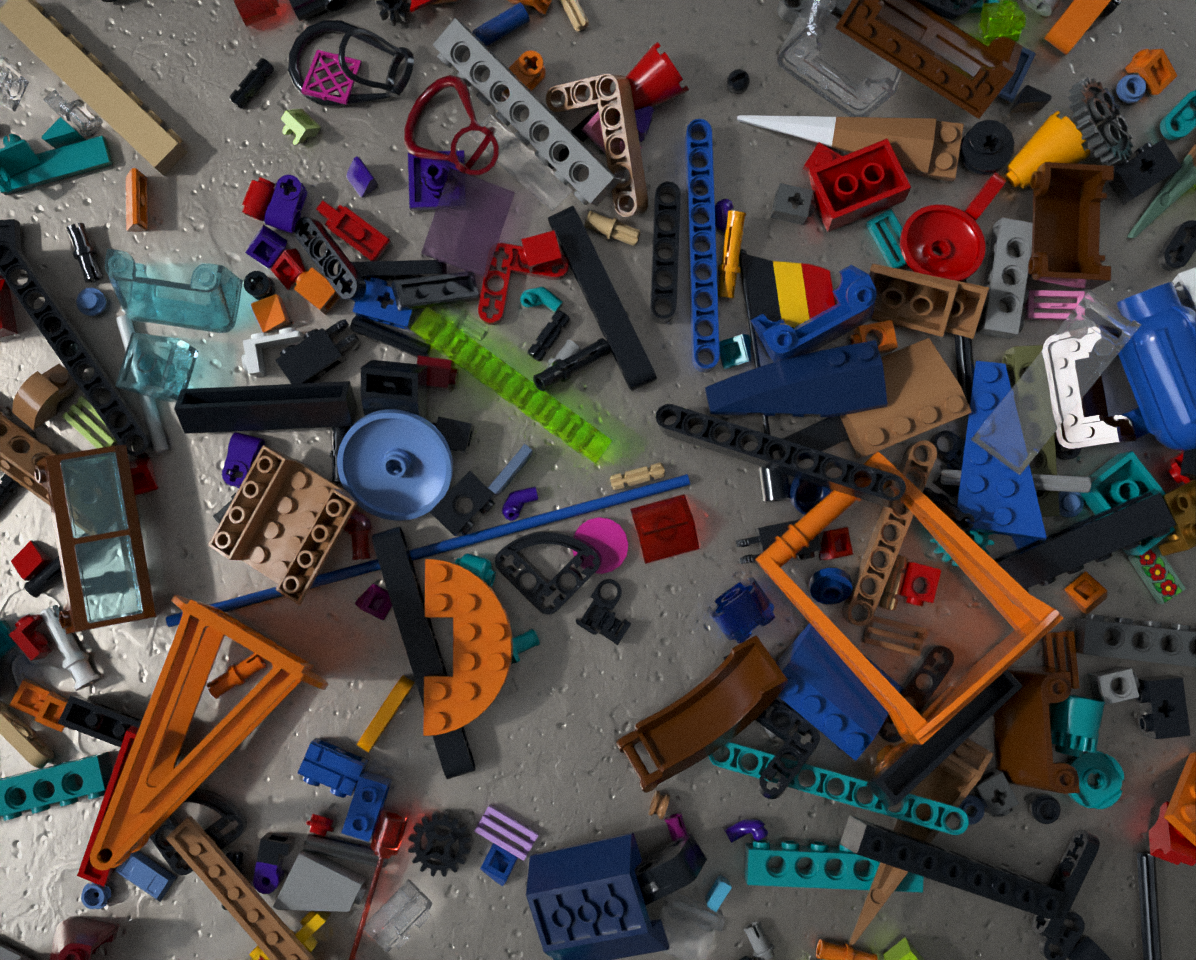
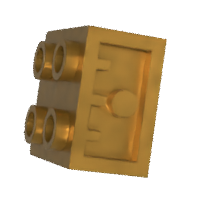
[1158,480,1196,556]

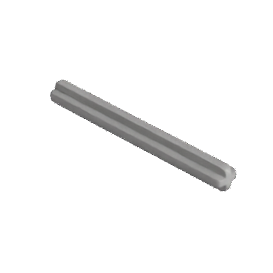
[940,469,1091,493]

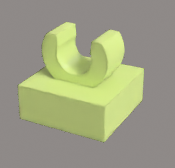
[281,108,321,145]

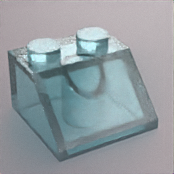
[115,332,199,403]

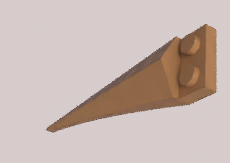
[849,738,993,945]

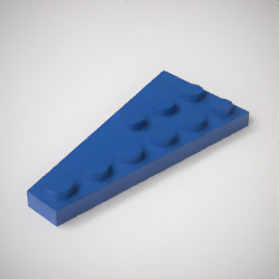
[957,361,1047,541]

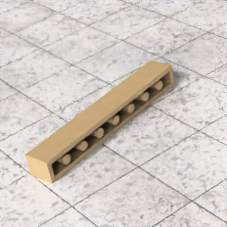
[0,0,187,176]

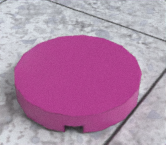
[572,517,628,574]

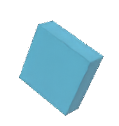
[705,874,732,912]

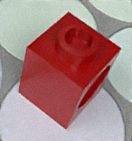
[518,230,563,273]
[900,562,941,607]

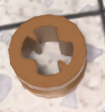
[648,790,670,820]

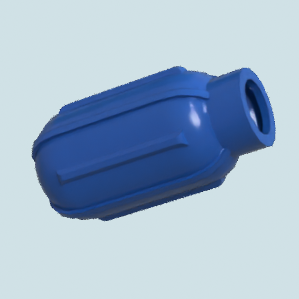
[1116,281,1196,451]

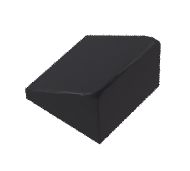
[1010,85,1052,113]

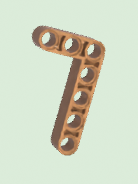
[546,74,648,217]

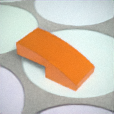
[9,678,68,732]

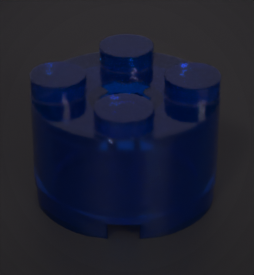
[707,577,775,644]

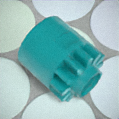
[1049,694,1105,757]

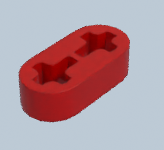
[964,172,1007,221]

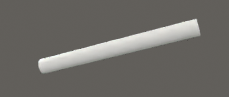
[116,315,169,453]

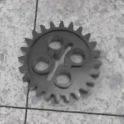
[1068,77,1133,167]

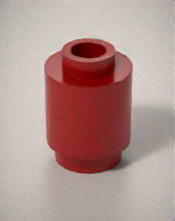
[242,177,275,222]

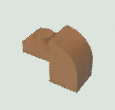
[12,363,79,430]

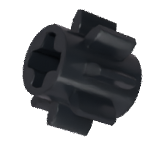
[376,0,411,26]

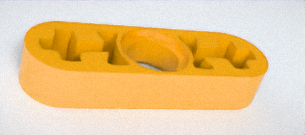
[357,675,415,753]

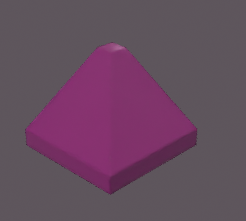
[355,583,392,621]

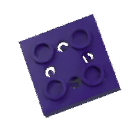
[408,150,467,211]

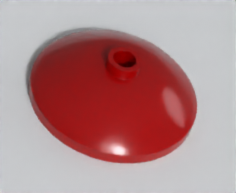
[900,204,986,282]

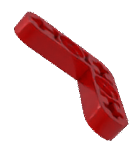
[478,243,569,325]

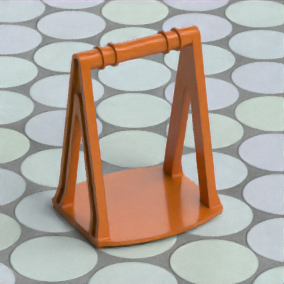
[755,452,1064,745]
[90,595,329,870]

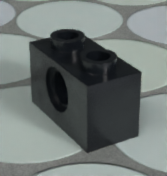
[430,471,496,536]

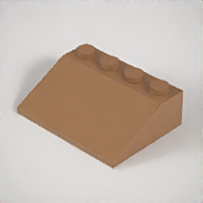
[840,338,972,459]

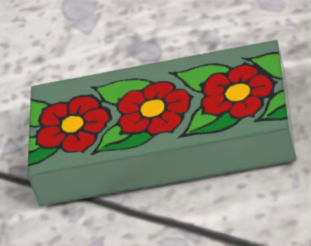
[1127,544,1186,604]

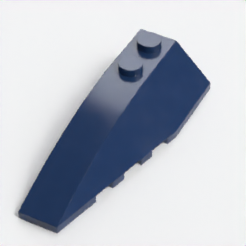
[705,340,888,418]

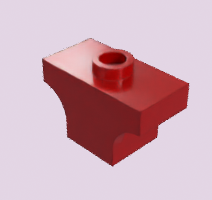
[1148,801,1196,866]

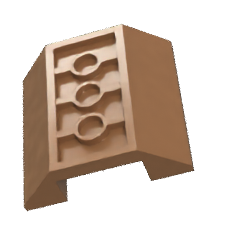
[208,445,358,605]

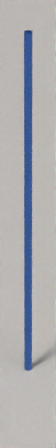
[166,474,690,627]

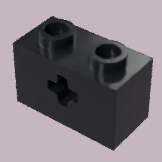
[1108,139,1182,205]
[1136,675,1191,739]

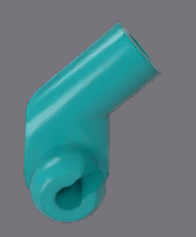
[520,287,564,312]

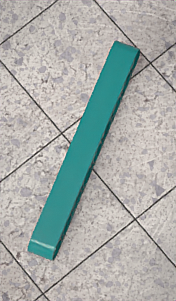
[709,742,969,835]

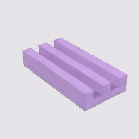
[474,804,539,861]

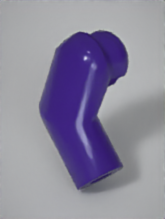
[715,198,733,234]
[502,487,539,521]
[724,819,768,843]

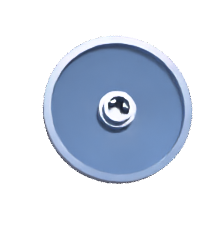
[337,409,453,521]

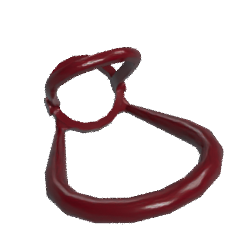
[404,75,499,175]

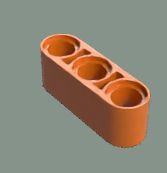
[1044,0,1111,55]

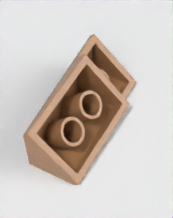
[869,264,989,339]

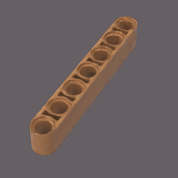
[842,440,937,626]

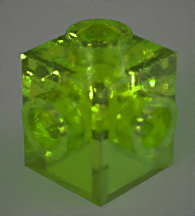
[978,0,1026,44]

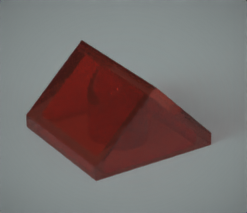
[630,494,700,564]

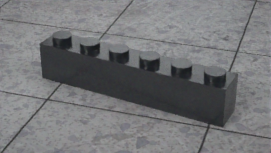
[174,381,357,434]
[993,489,1176,592]
[866,670,1023,808]

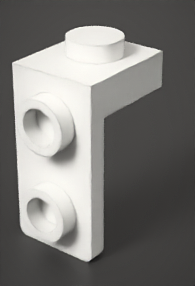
[241,328,305,378]

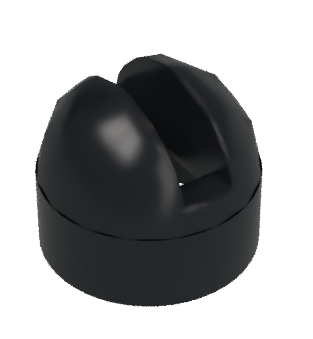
[727,69,750,94]

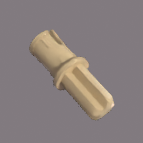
[584,210,641,246]

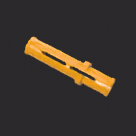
[718,211,746,298]

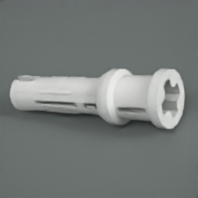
[40,605,100,691]

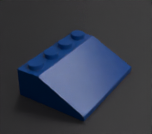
[776,623,903,761]

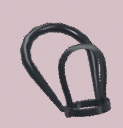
[288,20,414,106]

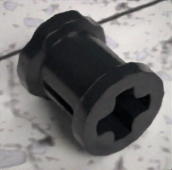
[244,271,276,300]

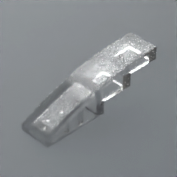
[470,114,572,211]

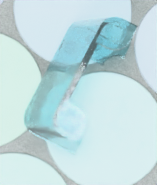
[105,249,243,333]

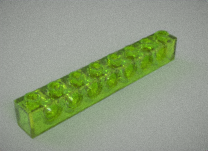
[410,306,613,466]

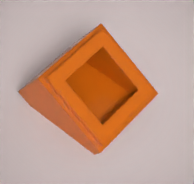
[1064,571,1108,615]

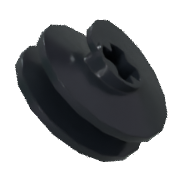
[959,120,1015,175]

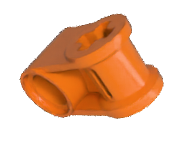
[501,50,546,100]

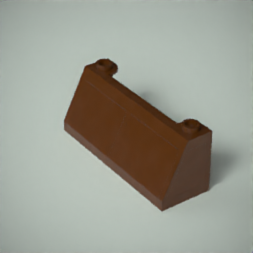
[835,0,1023,119]

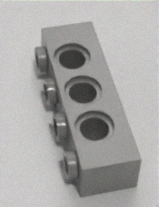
[976,218,1033,339]

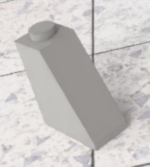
[273,849,367,912]

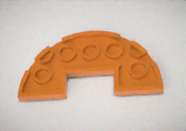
[423,559,513,736]

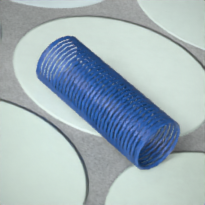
[472,2,530,46]

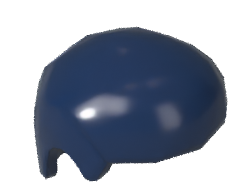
[789,478,831,515]

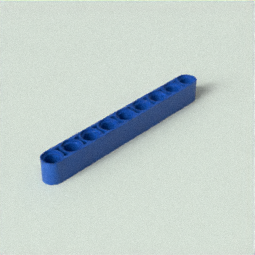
[685,119,720,373]

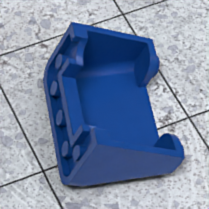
[750,265,877,362]

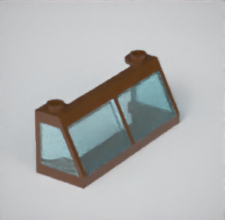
[35,445,156,634]

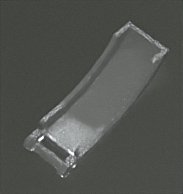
[971,290,1141,475]

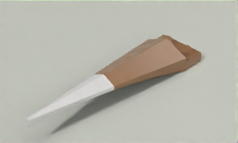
[737,115,964,182]

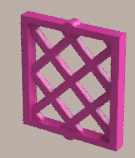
[301,50,362,105]

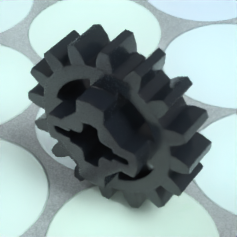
[408,811,472,877]

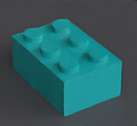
[1079,451,1175,555]

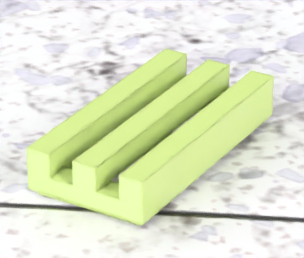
[62,396,119,448]

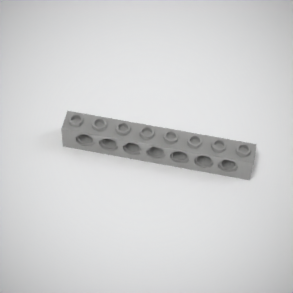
[433,18,620,206]

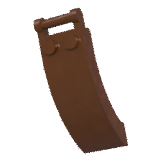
[616,635,788,793]

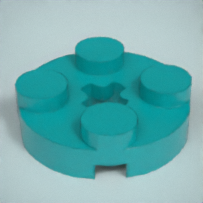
[1067,750,1124,809]

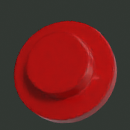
[305,814,334,837]

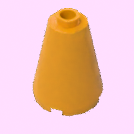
[1005,111,1091,189]

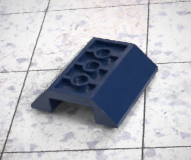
[526,832,670,960]

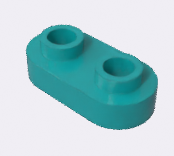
[1160,90,1196,141]

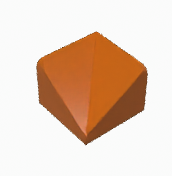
[251,294,291,333]

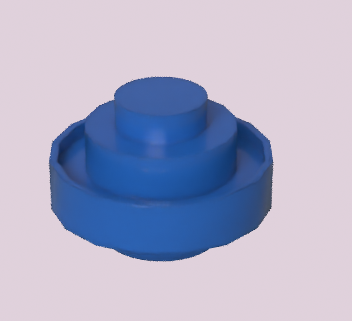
[809,568,853,605]

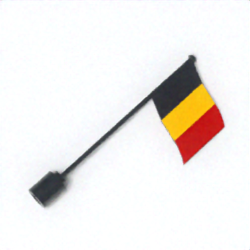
[739,249,835,502]

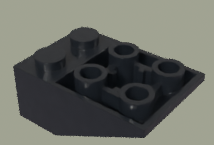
[361,360,427,419]

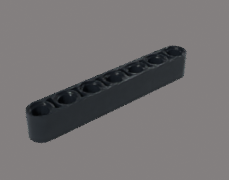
[548,206,657,391]

